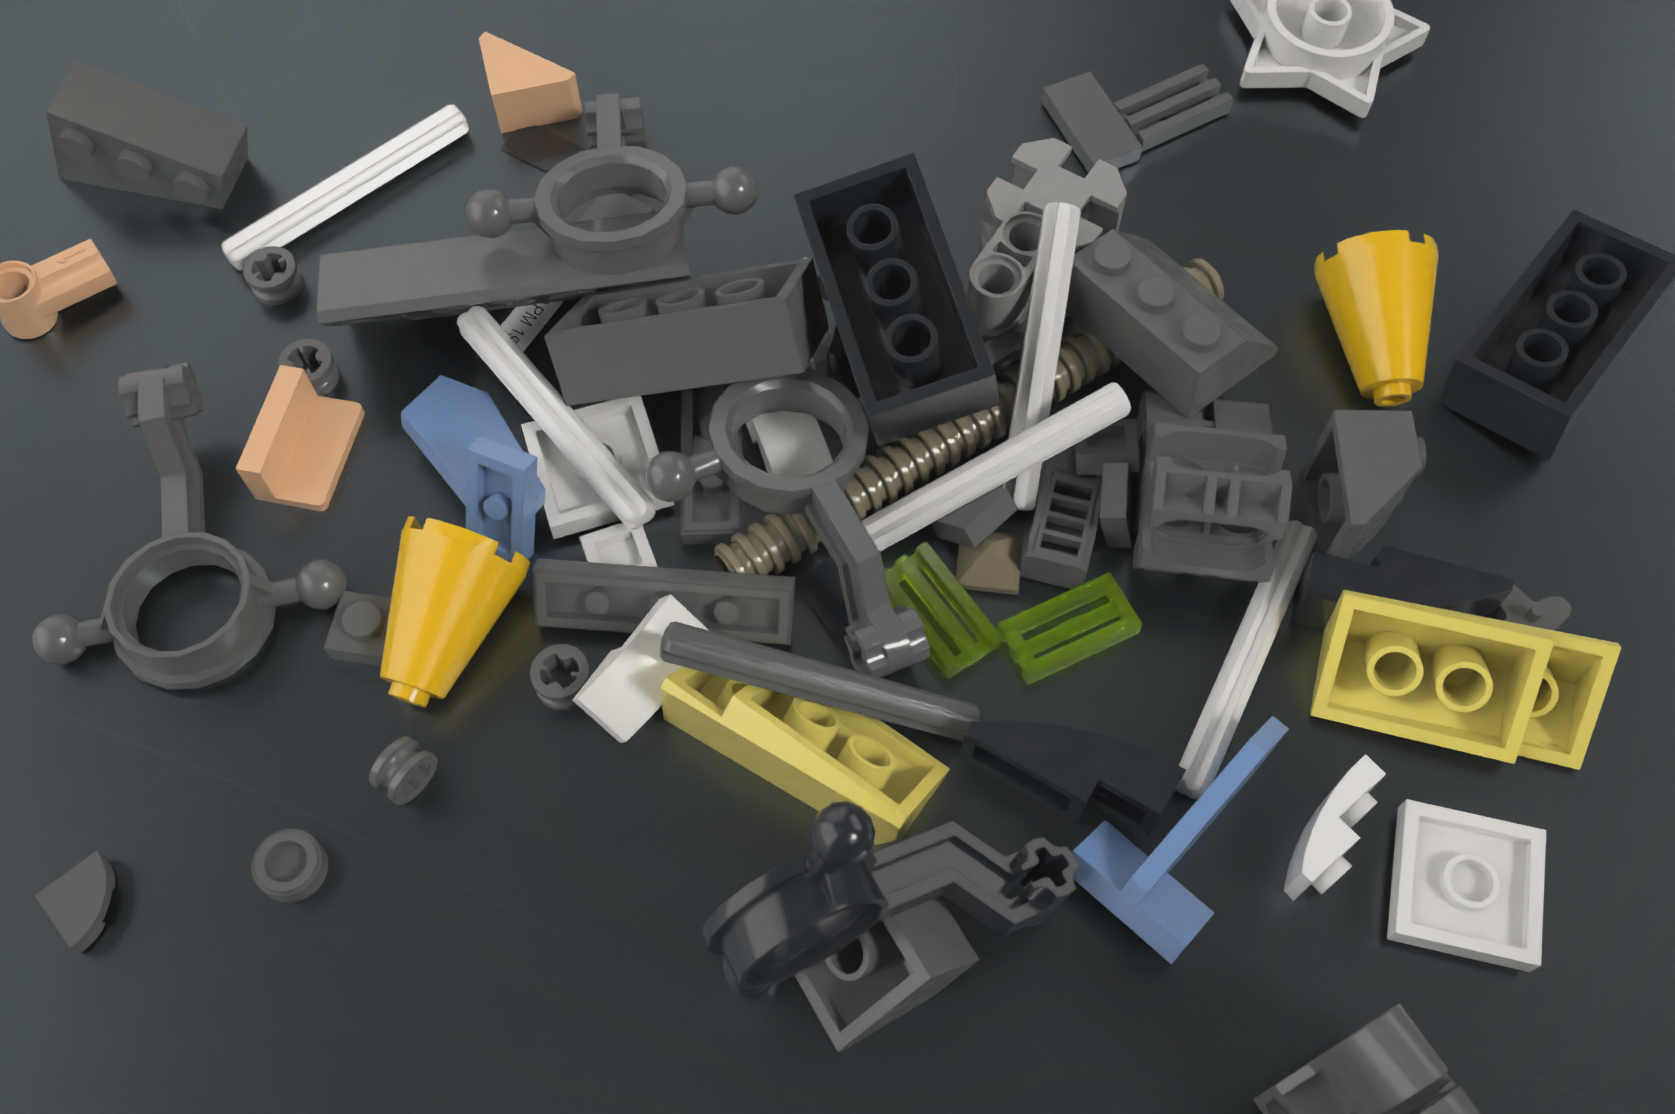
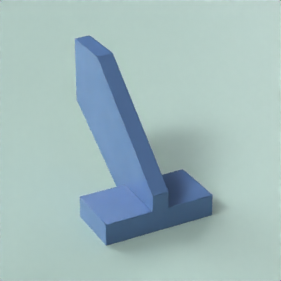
[401,375,545,563]
[1072,716,1289,964]

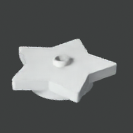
[1230,0,1430,118]

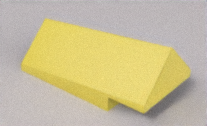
[1310,590,1621,770]
[660,667,950,845]

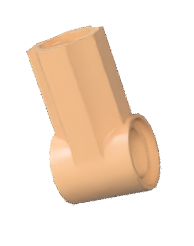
[0,239,118,339]

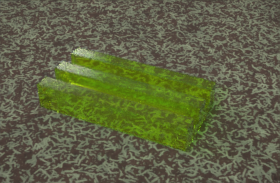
[884,542,1002,679]
[996,572,1142,685]

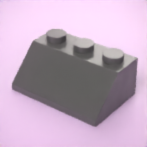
[1066,229,1278,419]

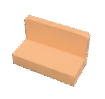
[236,365,365,511]

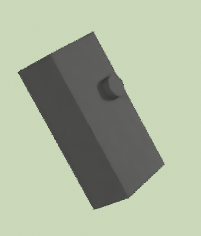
[544,257,829,406]

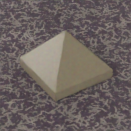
[955,532,1023,595]

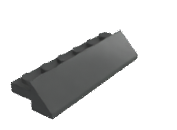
[316,212,690,327]

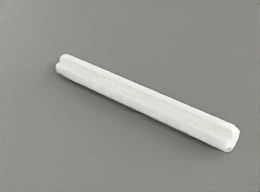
[221,104,469,271]
[1001,202,1081,511]
[457,306,655,530]
[861,383,1131,551]
[1176,520,1317,800]

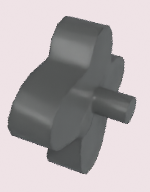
[1493,585,1572,631]

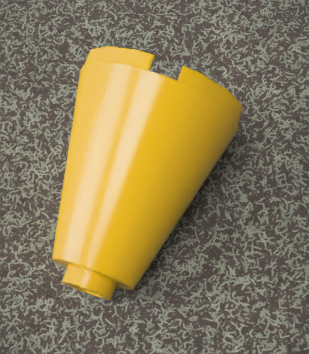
[1314,230,1439,407]
[380,516,531,708]

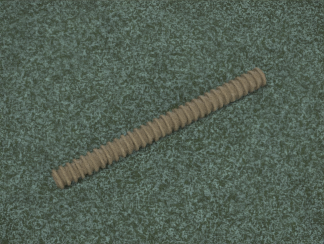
[714,258,1224,575]

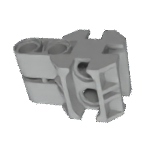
[966,138,1127,343]

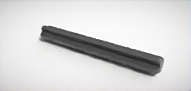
[659,621,980,742]

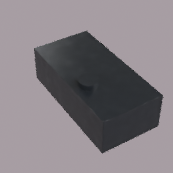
[793,152,1000,446]
[1439,209,1675,461]

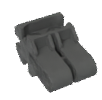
[1132,391,1292,583]
[1253,1004,1481,1114]

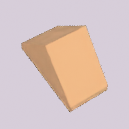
[479,32,583,133]

